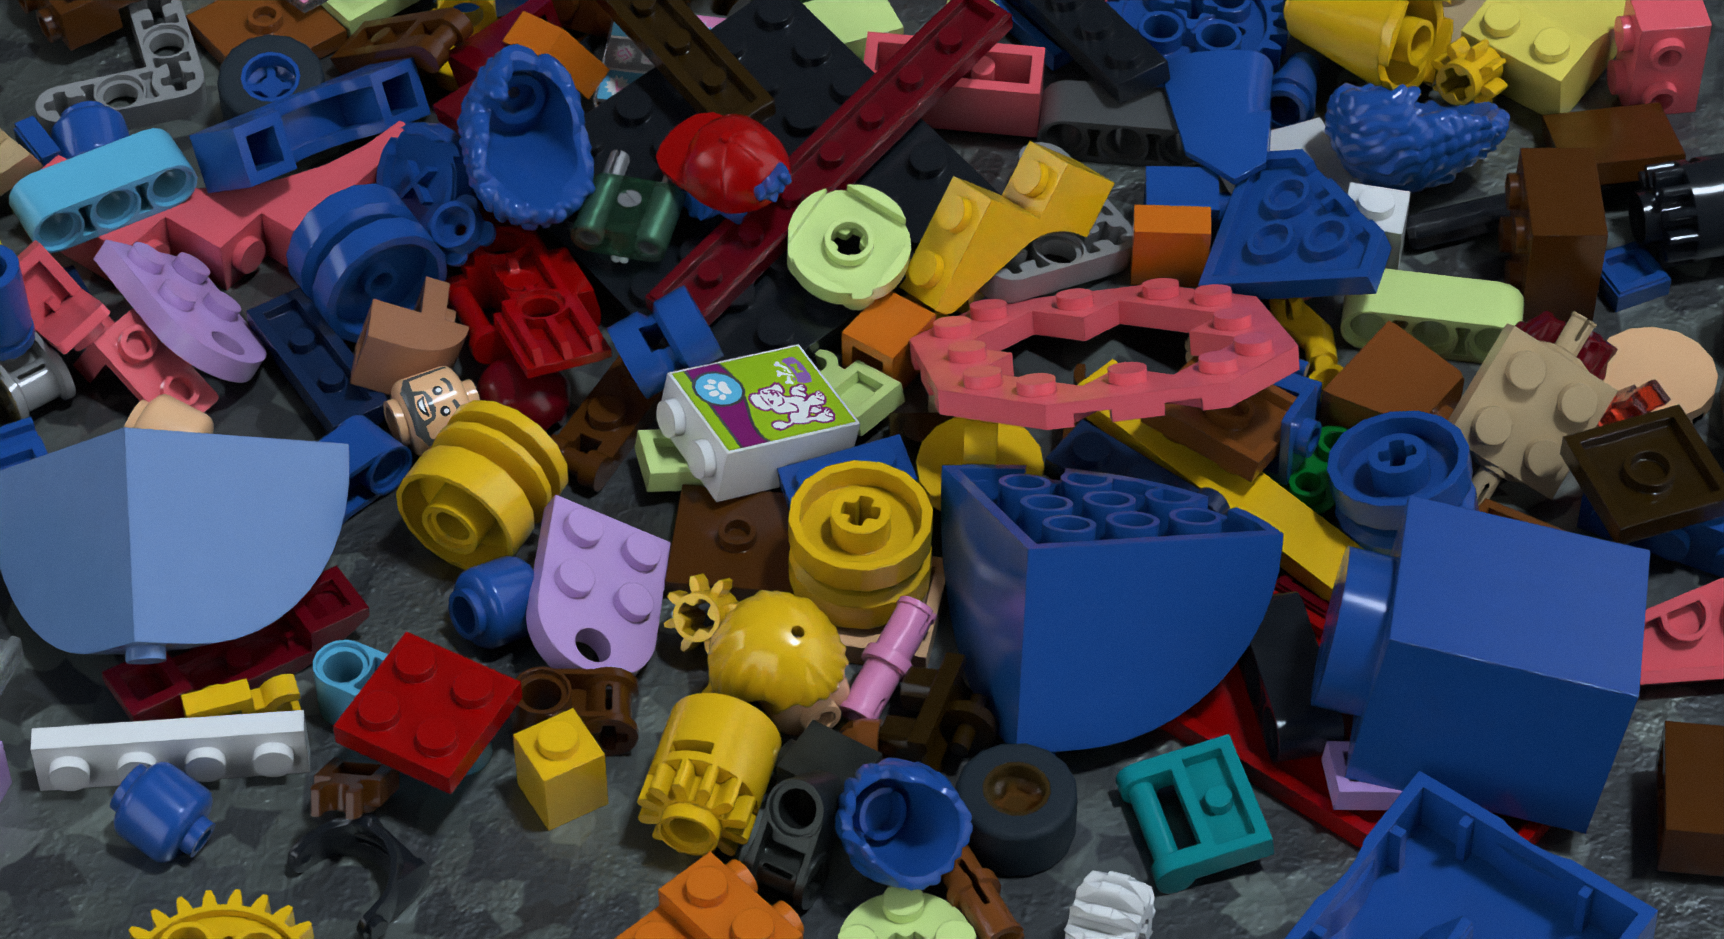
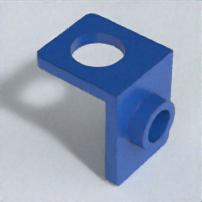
[1262,383,1322,486]

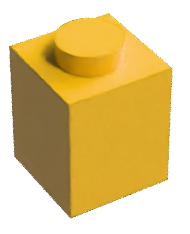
[513,708,609,831]

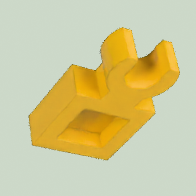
[181,674,301,718]

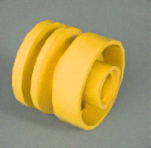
[396,400,568,570]

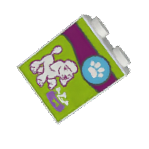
[656,344,860,502]

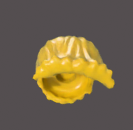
[702,590,849,715]

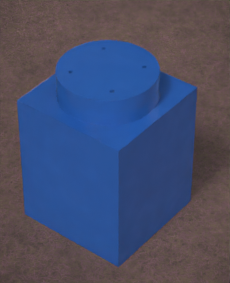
[1311,495,1650,834]

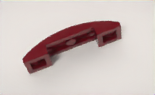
[102,565,370,722]

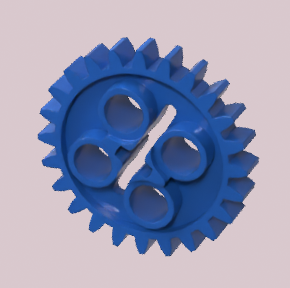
[1107,0,1288,88]

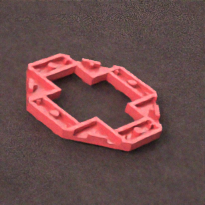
[909,278,1300,430]

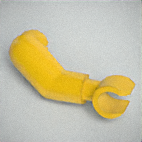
[1269,297,1343,402]

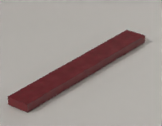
[645,0,1013,326]

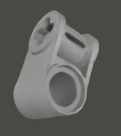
[0,331,76,422]

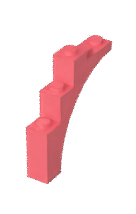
[24,121,406,290]

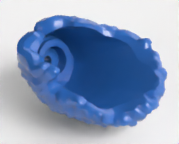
[457,44,596,230]
[1325,83,1510,194]

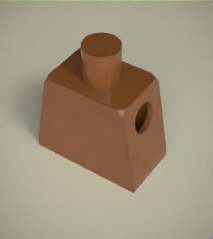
[1319,321,1464,429]

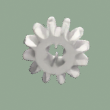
[1064,870,1156,939]

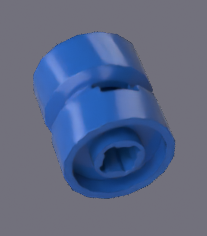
[607,285,724,399]

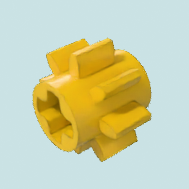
[1431,36,1508,106]
[664,573,740,654]

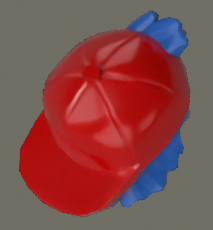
[656,112,792,224]

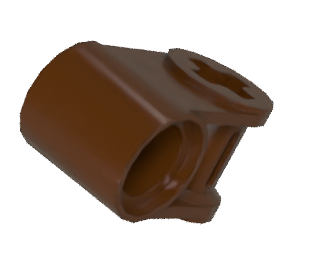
[512,666,639,756]

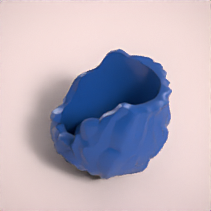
[835,758,973,891]

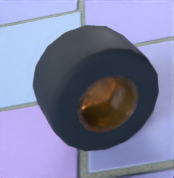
[955,743,1078,876]

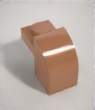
[350,276,469,395]

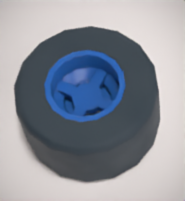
[217,34,325,121]

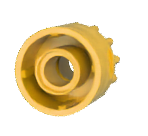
[637,693,781,856]

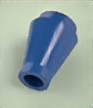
[1270,52,1321,129]

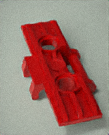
[445,203,612,379]

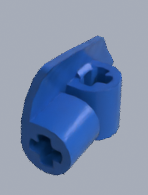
[1162,49,1273,185]

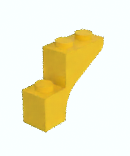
[900,141,1115,314]

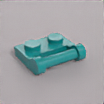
[1115,734,1275,894]

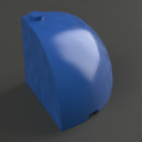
[941,464,1283,756]

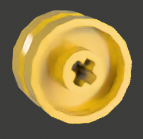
[788,460,933,629]

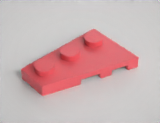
[1640,577,1724,687]

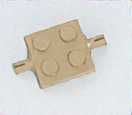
[1448,311,1618,506]

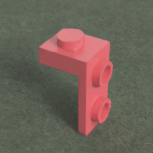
[17,240,110,355]
[73,308,219,413]

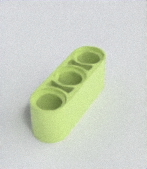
[1340,268,1524,363]

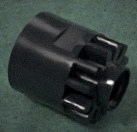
[1628,153,1724,268]

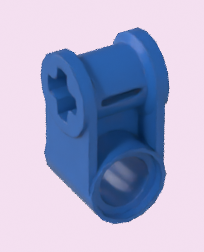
[317,415,412,525]

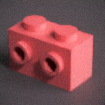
[1607,0,1712,114]

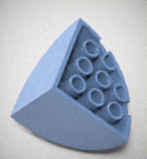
[0,427,349,664]

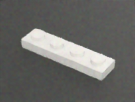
[31,710,310,791]

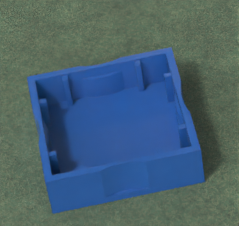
[1285,771,1658,939]

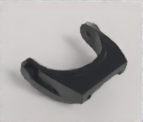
[287,814,430,939]

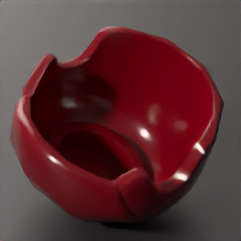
[476,355,571,432]

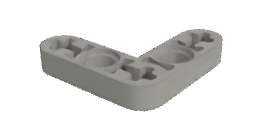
[35,0,207,136]
[979,142,1133,303]

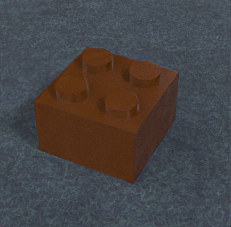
[1498,148,1608,322]

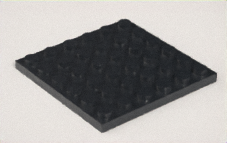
[538,0,1001,370]

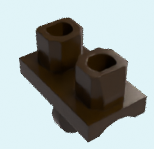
[879,652,999,774]

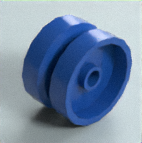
[286,183,448,343]
[1327,411,1479,555]

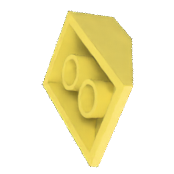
[1461,0,1626,115]

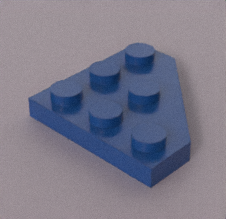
[1198,149,1392,300]

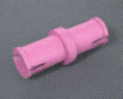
[840,596,937,721]

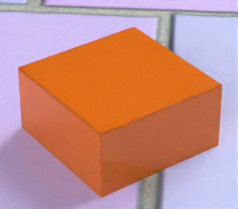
[502,11,610,100]
[1130,204,1212,287]

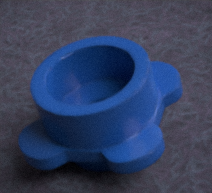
[426,194,496,267]

